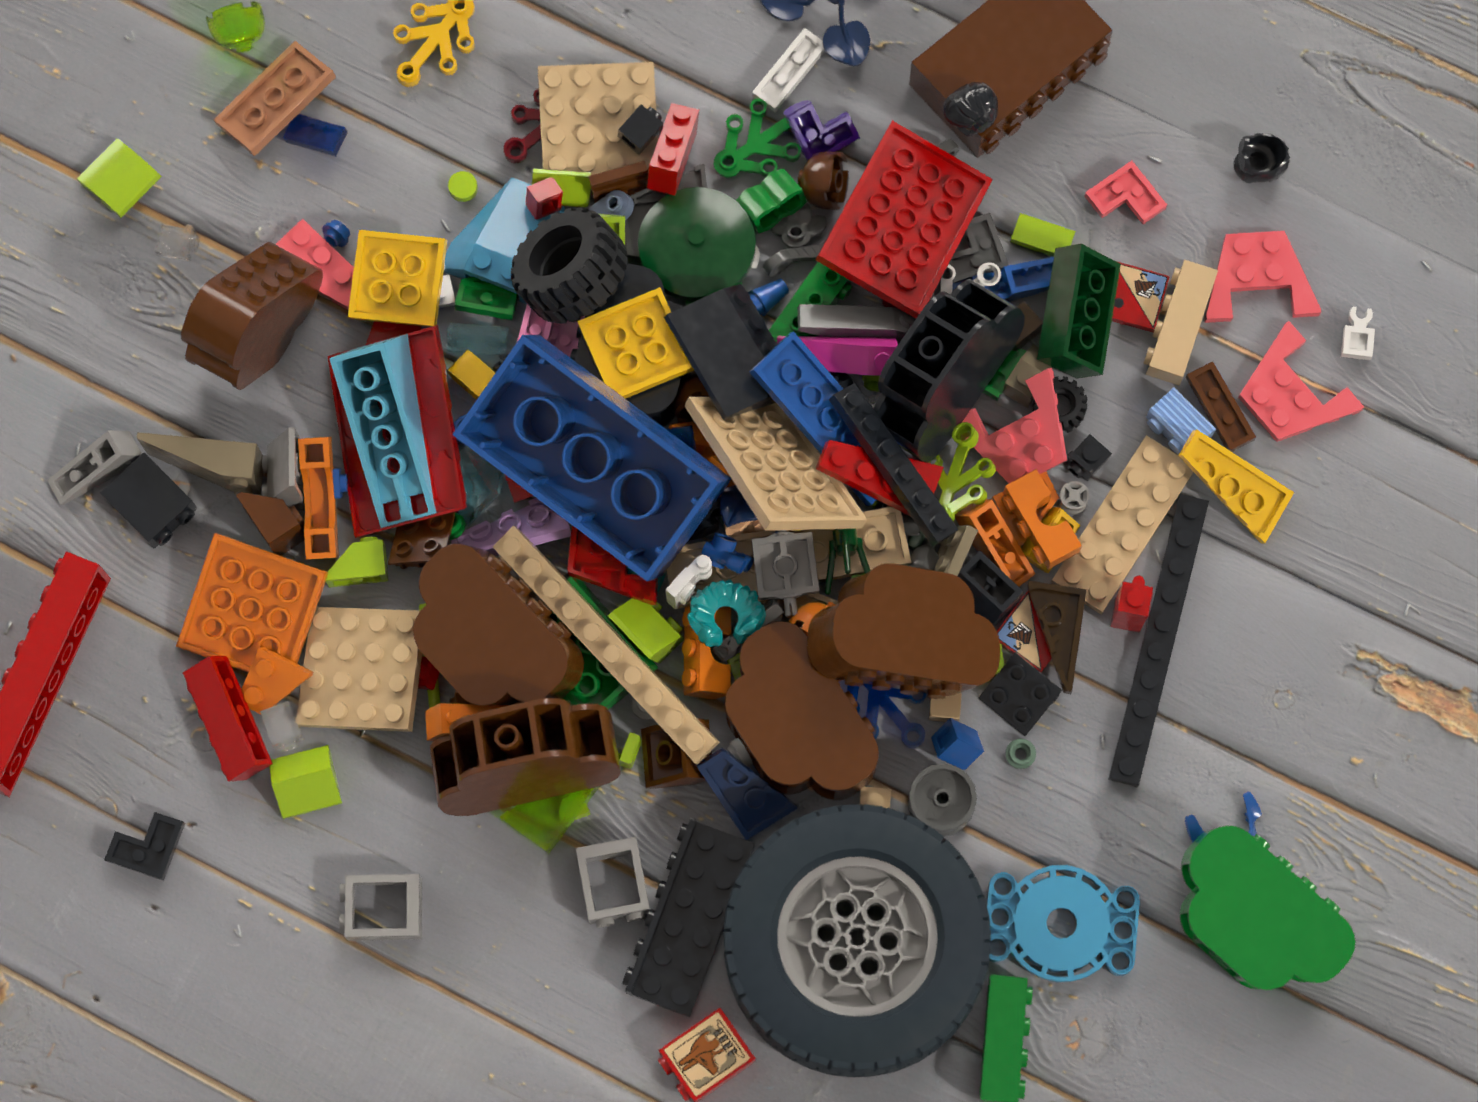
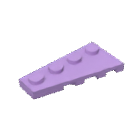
[451,498,572,556]

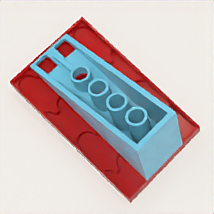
[328,325,467,538]

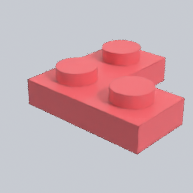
[1084,160,1167,225]

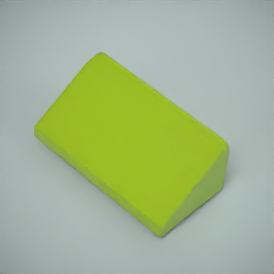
[531,169,591,207]

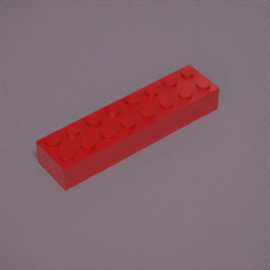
[0,551,111,798]

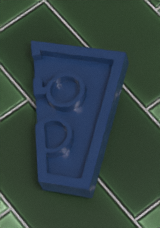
[697,747,798,840]

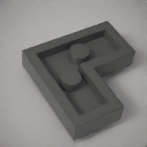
[946,213,1009,283]

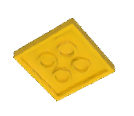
[348,230,448,327]
[577,287,694,399]

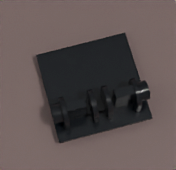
[979,652,1062,736]

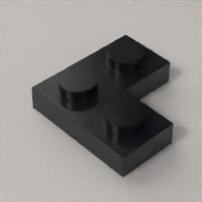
[104,812,185,881]

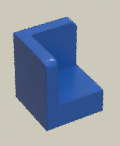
[931,718,984,770]

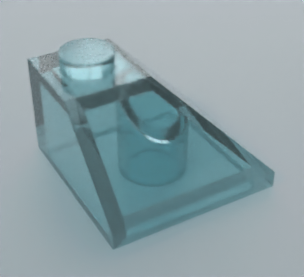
[455,445,504,527]

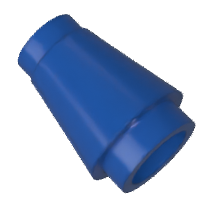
[748,278,789,316]

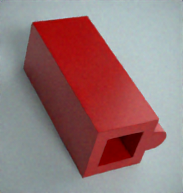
[1110,575,1153,633]

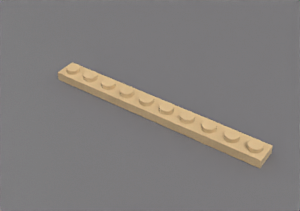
[493,526,720,764]

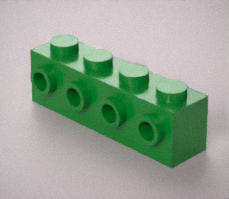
[769,262,853,342]
[979,974,1033,1102]

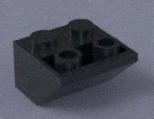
[958,550,1024,627]

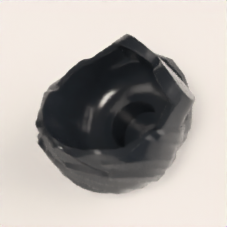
[943,82,998,137]
[1233,133,1290,183]

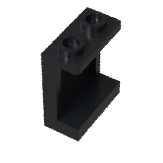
[100,452,197,549]

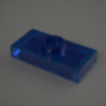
[283,114,348,156]

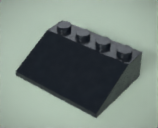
[664,283,778,420]

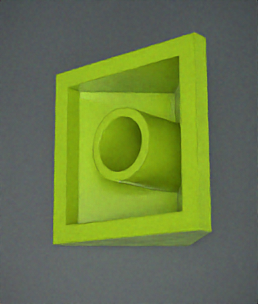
[270,745,343,819]

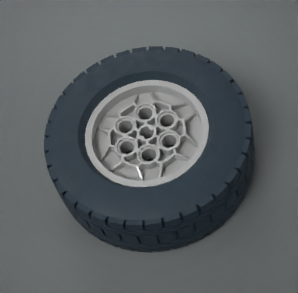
[723,804,991,1078]

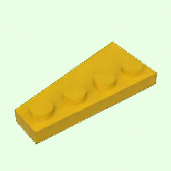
[1178,430,1294,544]

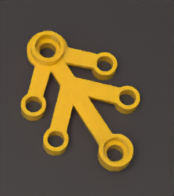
[393,0,475,87]

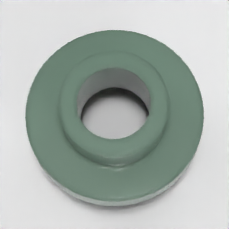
[1005,739,1036,769]

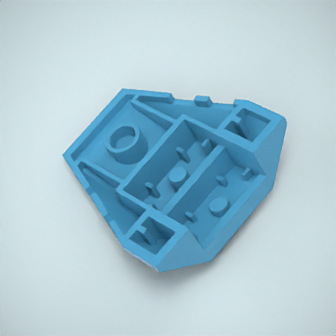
[444,177,565,304]

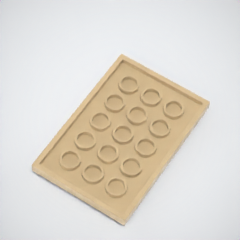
[684,397,867,531]

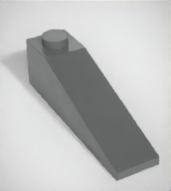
[797,304,916,344]

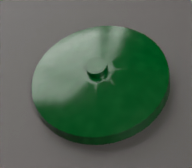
[638,187,756,301]

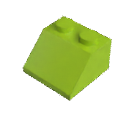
[608,598,684,664]

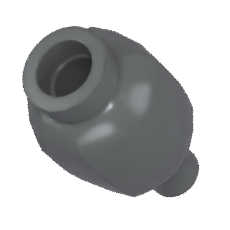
[907,539,939,571]

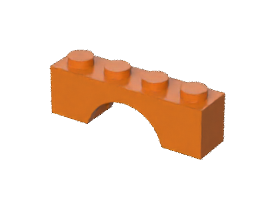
[298,437,339,560]

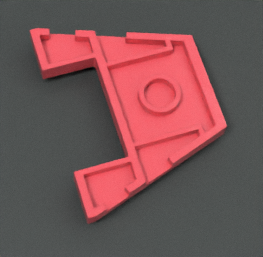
[1205,231,1321,323]
[1238,321,1364,442]
[962,368,1067,483]

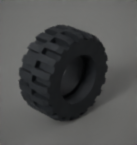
[511,208,627,324]

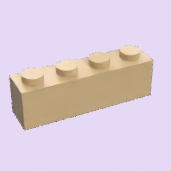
[1143,259,1218,386]

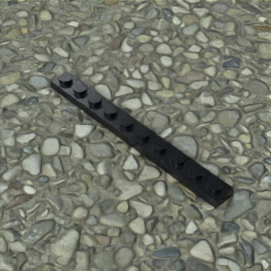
[1108,493,1209,788]

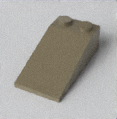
[137,432,264,495]

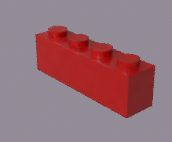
[183,656,273,782]

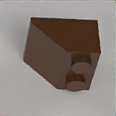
[236,492,305,556]
[641,718,712,789]

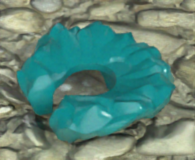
[687,579,766,647]

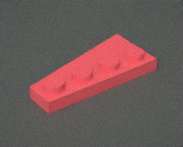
[276,219,354,310]

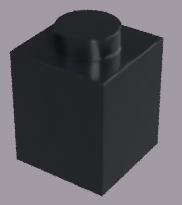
[617,104,663,155]

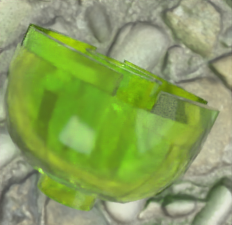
[206,1,266,53]

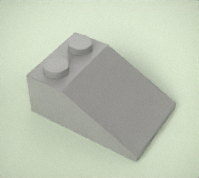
[262,427,305,510]

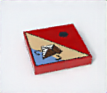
[1112,261,1170,333]
[997,591,1052,673]

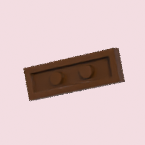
[1186,361,1256,452]

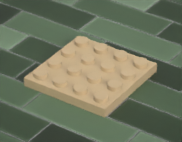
[538,62,658,175]
[296,607,422,732]

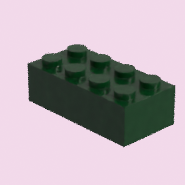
[1037,243,1121,379]

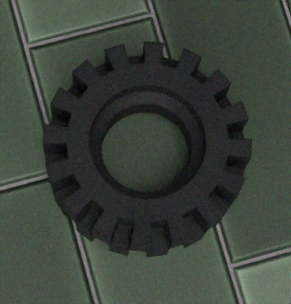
[1033,376,1088,433]

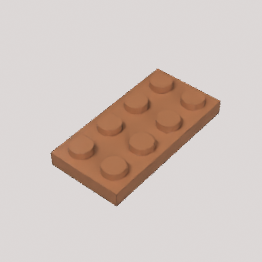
[214,41,336,157]

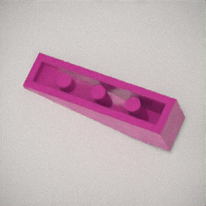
[777,336,898,375]

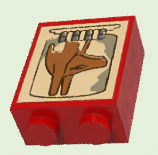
[657,1007,756,1102]

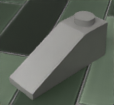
[47,430,142,505]

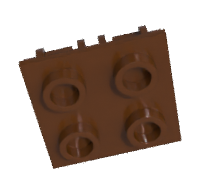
[388,512,455,569]

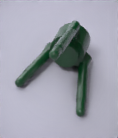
[825,529,870,595]

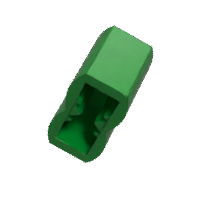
[736,169,807,234]

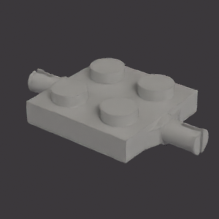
[752,530,819,618]

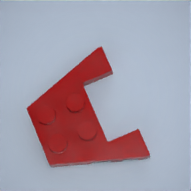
[567,525,658,605]

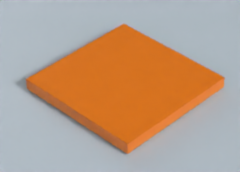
[176,533,329,672]

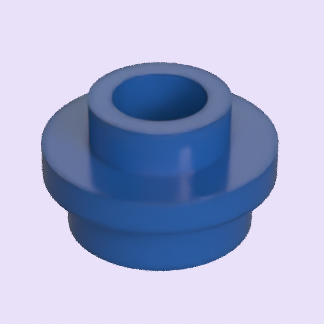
[322,220,350,247]

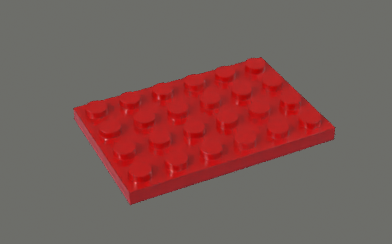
[815,120,993,319]

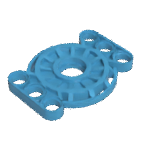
[987,865,1140,982]

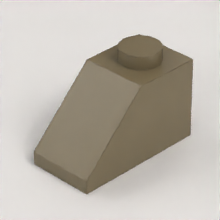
[1003,344,1054,408]

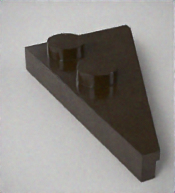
[1027,581,1087,694]

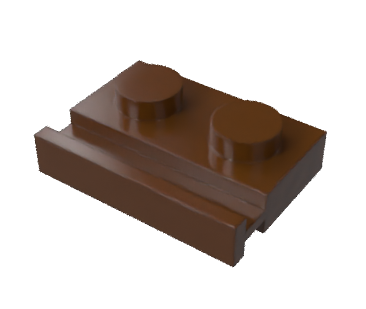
[588,161,648,204]

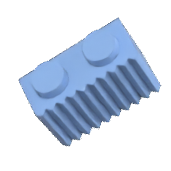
[1146,387,1216,455]

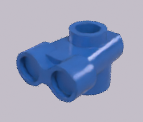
[702,533,754,574]

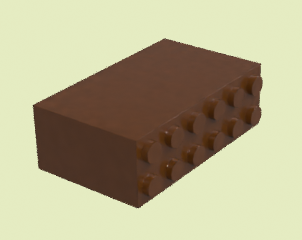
[909,0,1113,158]

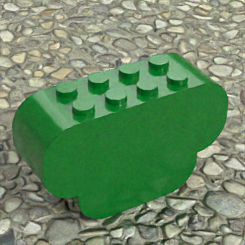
[1180,826,1355,990]

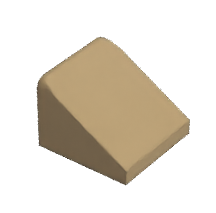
[929,693,962,722]

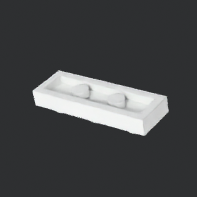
[752,28,825,112]

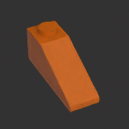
[955,499,1036,586]

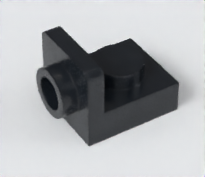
[1065,434,1112,481]

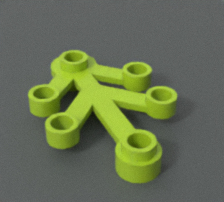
[926,422,996,522]

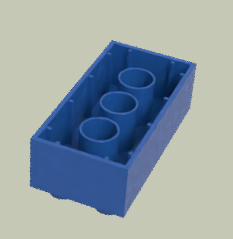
[452,335,732,582]

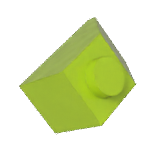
[326,537,389,588]

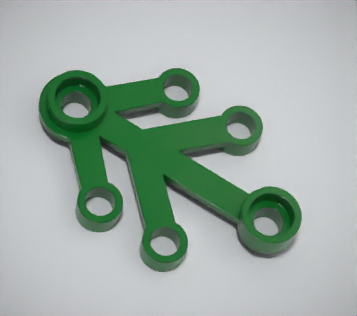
[714,98,801,178]

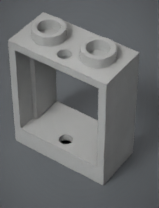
[576,837,650,928]
[339,874,422,941]

